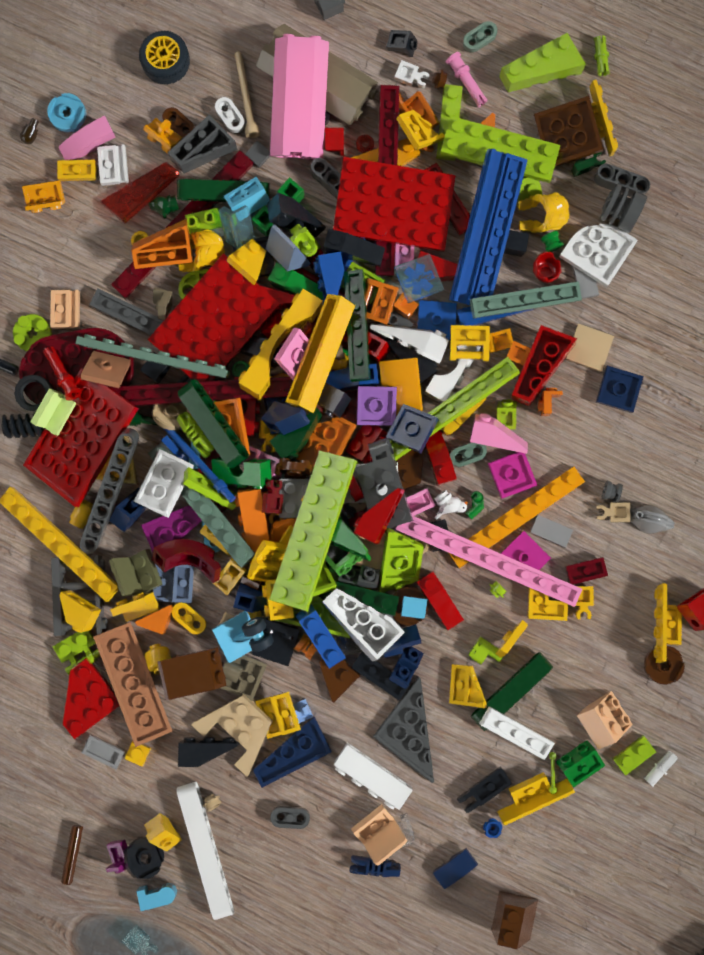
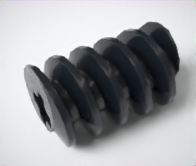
[1,413,45,439]

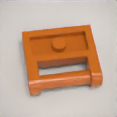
[365,278,400,325]

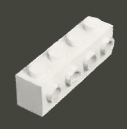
[334,742,413,810]

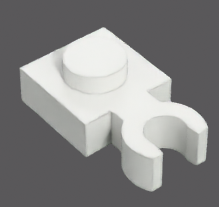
[394,60,430,89]

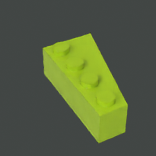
[499,33,586,92]

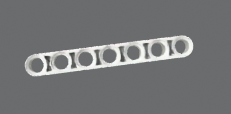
[177,781,234,920]

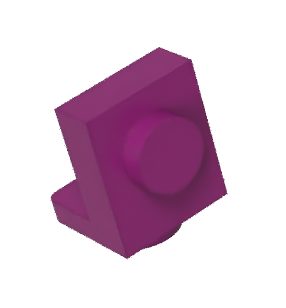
[106,839,128,874]

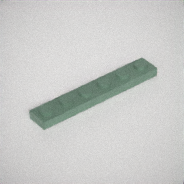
[470,281,582,319]

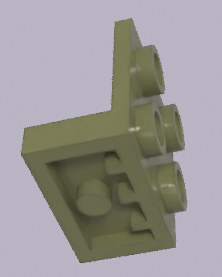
[109,549,163,596]

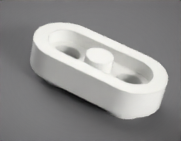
[215,97,245,133]

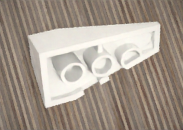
[370,323,449,364]
[322,588,405,661]

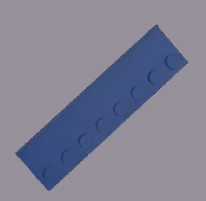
[449,149,527,306]

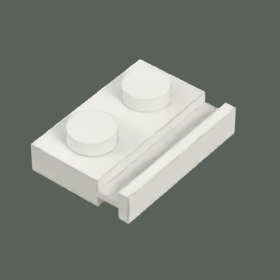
[97,144,129,186]

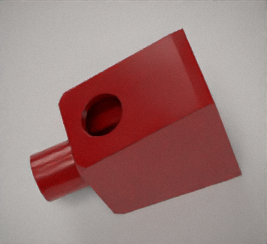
[676,588,704,631]

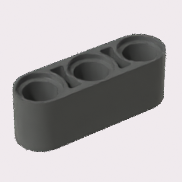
[311,158,341,198]
[594,164,651,197]

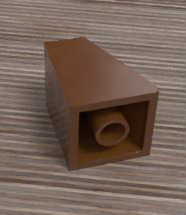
[157,647,227,701]
[491,891,538,949]

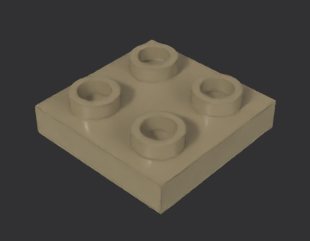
[221,655,267,701]

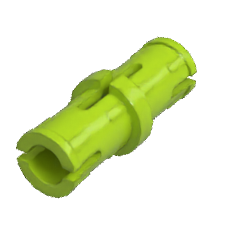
[594,35,610,76]

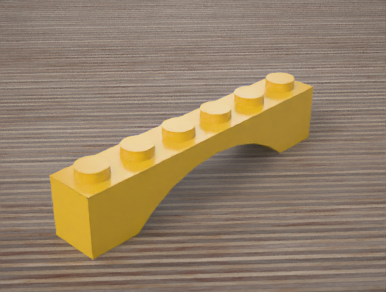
[238,289,323,400]

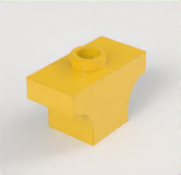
[144,813,182,852]

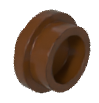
[432,69,447,89]

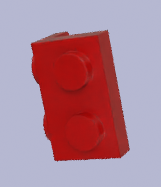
[345,425,387,464]

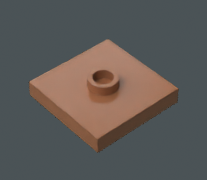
[81,351,131,388]

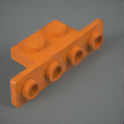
[399,91,440,152]

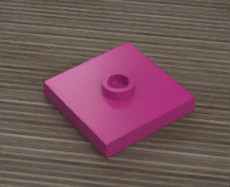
[487,452,537,499]
[500,531,551,585]

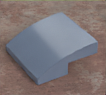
[153,564,194,603]

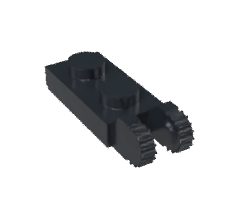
[457,766,513,813]

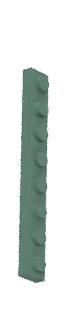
[76,334,230,379]
[148,442,255,568]

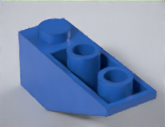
[314,252,345,304]
[326,364,379,391]

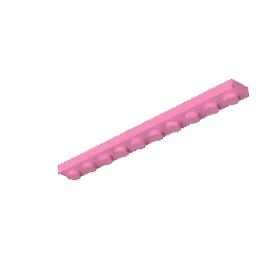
[395,516,582,607]

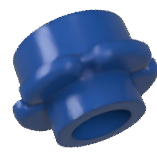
[483,818,503,838]

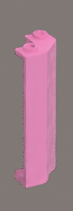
[270,34,329,160]

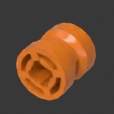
[294,633,317,660]

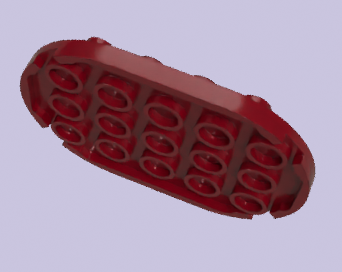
[19,328,135,404]

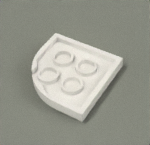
[559,224,638,288]

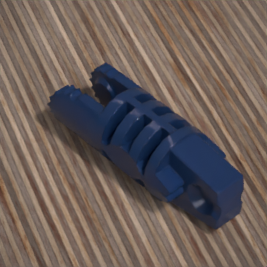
[349,855,401,877]

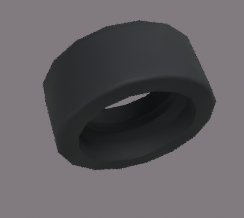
[14,375,54,412]

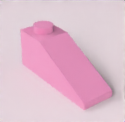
[470,414,528,454]

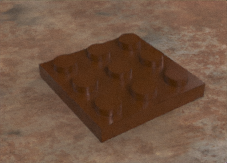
[534,95,603,167]

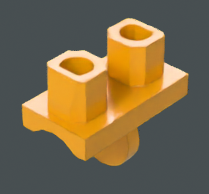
[143,118,182,153]

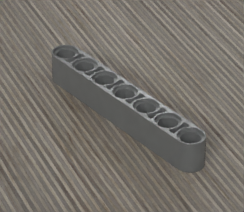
[80,428,139,554]

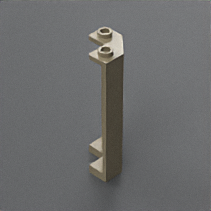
[256,24,378,125]

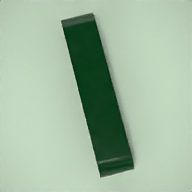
[177,179,270,202]
[178,379,249,469]
[470,652,553,731]

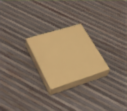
[565,323,614,372]

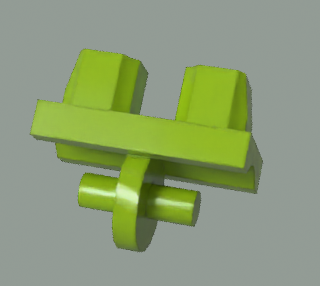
[185,208,223,234]
[290,224,321,258]

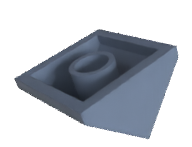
[266,224,311,271]

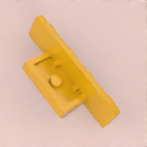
[589,79,618,157]
[653,583,682,663]
[497,772,575,825]

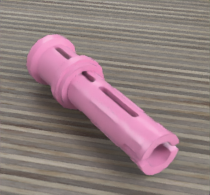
[446,52,488,107]

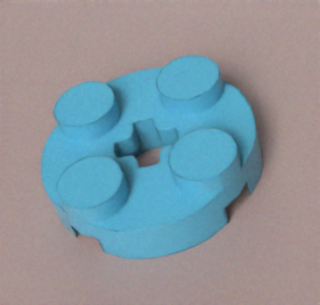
[47,93,86,132]

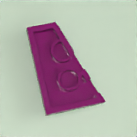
[141,505,202,553]

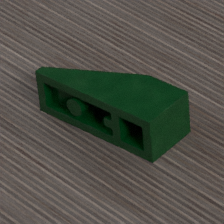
[270,408,323,462]

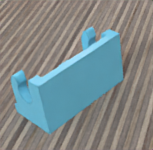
[224,177,270,221]

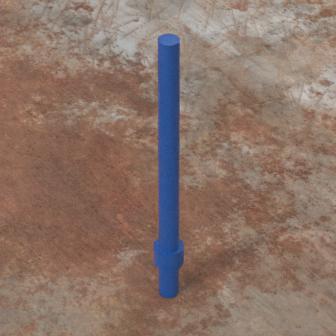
[162,428,236,503]

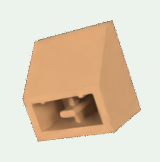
[577,691,633,749]

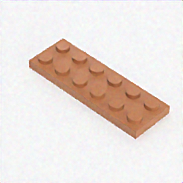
[94,622,172,747]

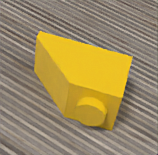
[59,590,101,633]

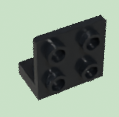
[252,618,300,666]

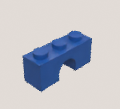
[295,604,346,669]

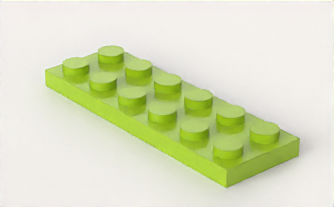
[440,116,560,183]

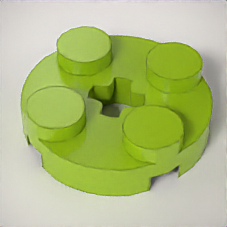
[13,314,52,351]

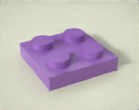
[357,386,397,426]

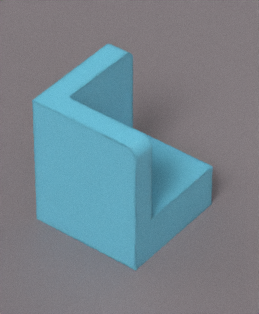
[401,596,427,619]

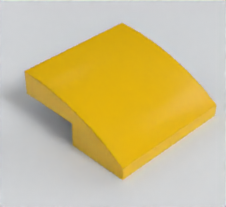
[247,540,288,582]
[255,692,301,739]

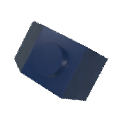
[109,487,147,532]

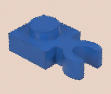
[161,435,189,463]

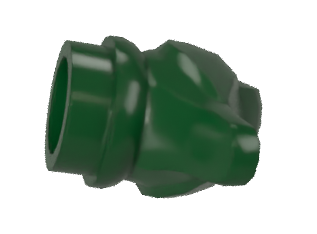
[148,195,179,219]

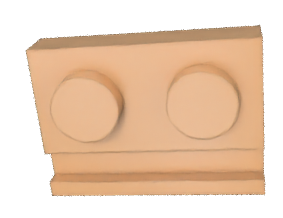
[50,290,80,329]

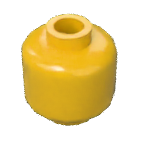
[145,644,171,674]

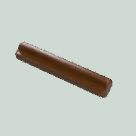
[61,825,83,885]

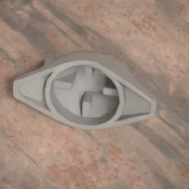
[630,505,675,534]

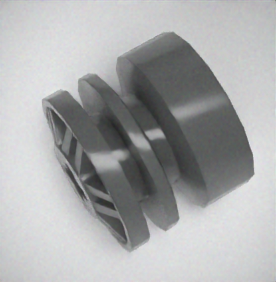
[600,183,647,233]

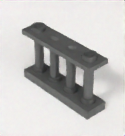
[51,555,107,636]

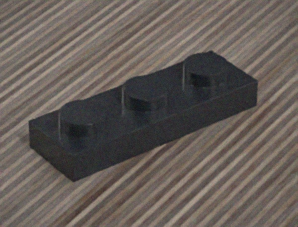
[351,651,410,701]

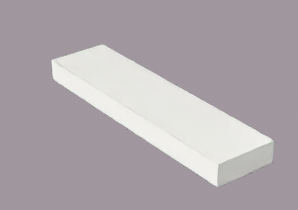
[479,706,555,760]

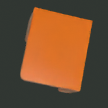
[393,290,419,320]
[506,341,531,370]

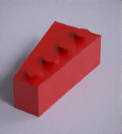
[512,325,577,406]

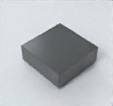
[245,141,270,168]

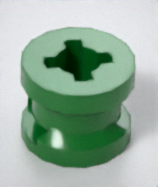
[541,231,564,252]

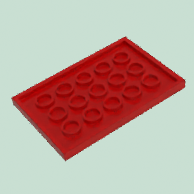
[333,157,456,252]
[148,253,281,382]
[23,368,139,507]

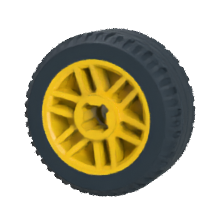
[139,30,190,85]

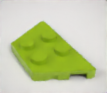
[378,528,424,593]

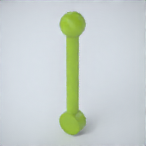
[549,752,557,794]

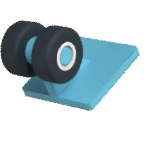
[212,611,274,663]

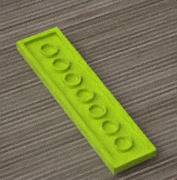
[269,450,357,612]

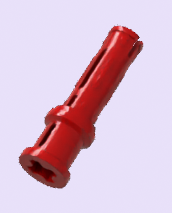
[43,346,82,401]

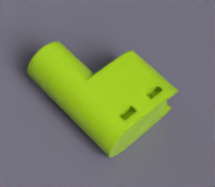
[468,636,503,665]

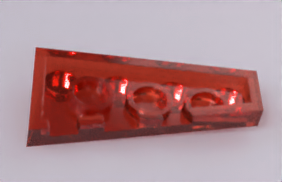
[100,162,180,224]

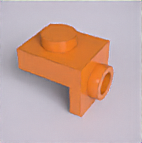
[538,388,563,416]

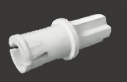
[644,751,678,787]

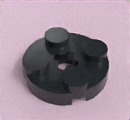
[124,837,164,879]

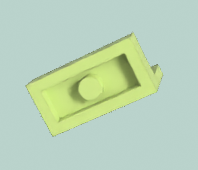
[30,388,76,436]

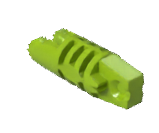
[176,412,214,458]

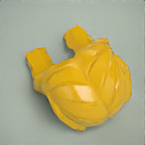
[517,192,569,233]
[179,229,225,272]

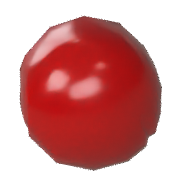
[533,252,561,283]

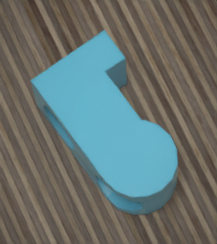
[136,883,177,911]

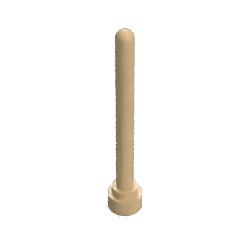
[235,51,261,138]

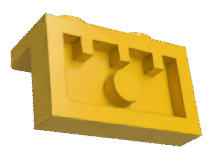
[262,580,294,621]

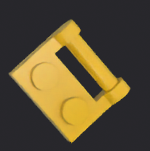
[450,325,490,361]

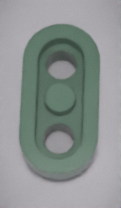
[463,21,498,52]
[450,443,487,467]

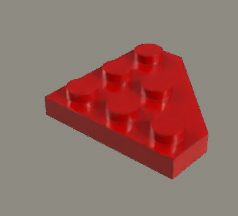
[63,657,120,739]

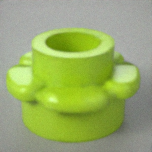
[489,581,507,598]

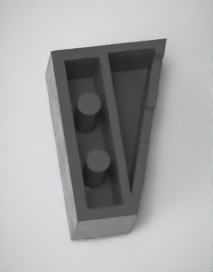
[168,115,237,174]

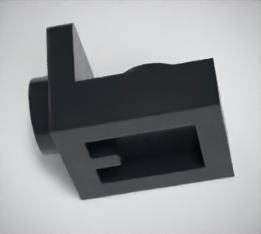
[386,30,418,57]

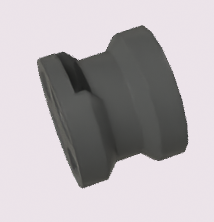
[602,480,623,503]

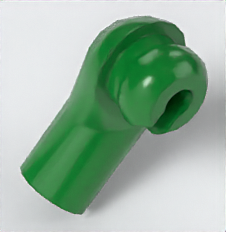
[465,491,484,520]

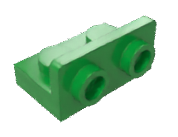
[556,740,605,788]

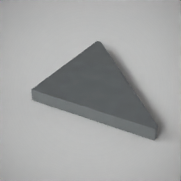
[373,676,434,783]

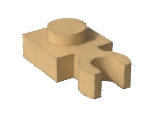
[596,503,630,523]

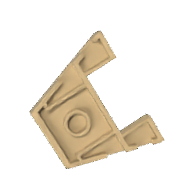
[191,694,273,776]

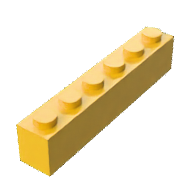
[285,294,355,413]

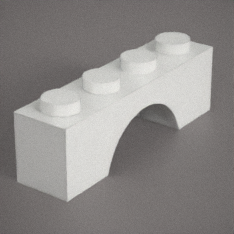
[424,346,481,404]

